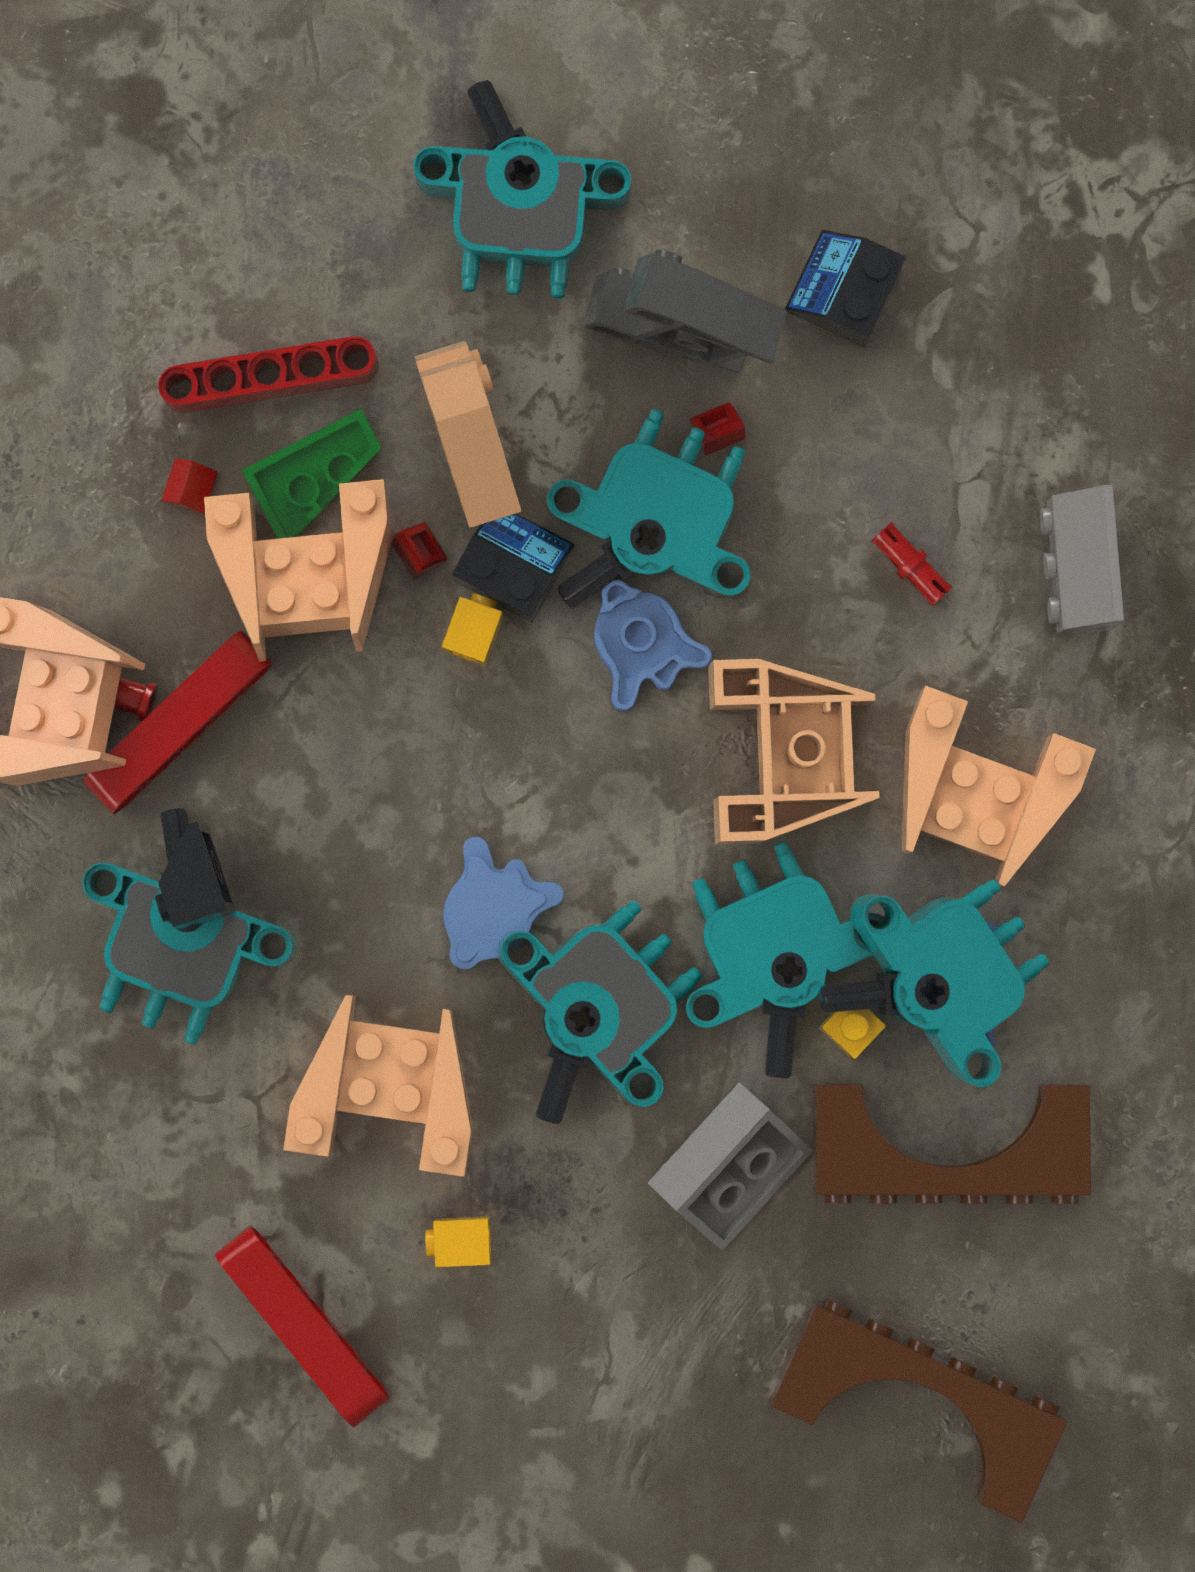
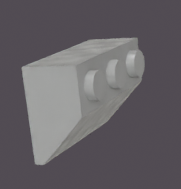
[1040,485,1124,635]
[648,1082,813,1251]

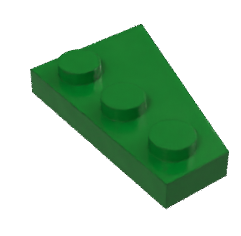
[242,409,382,539]

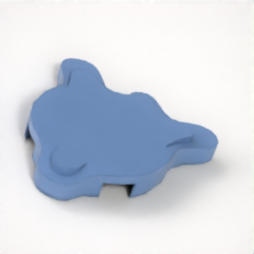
[594,579,713,712]
[443,837,564,969]

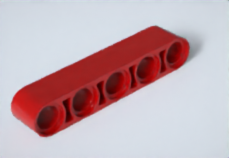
[158,336,378,413]
[82,631,273,815]
[215,1225,390,1428]

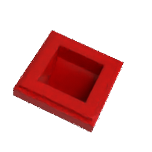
[689,402,746,456]
[161,458,218,515]
[391,522,448,581]

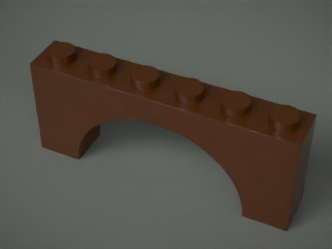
[814,1084,1091,1204]
[769,1299,1067,1523]

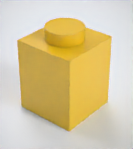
[442,593,504,667]
[818,1009,886,1059]
[425,1216,491,1267]

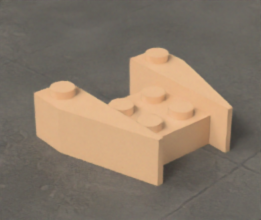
[414,341,522,528]
[204,479,392,662]
[0,597,145,786]
[708,659,880,845]
[902,686,1096,887]
[283,995,473,1177]

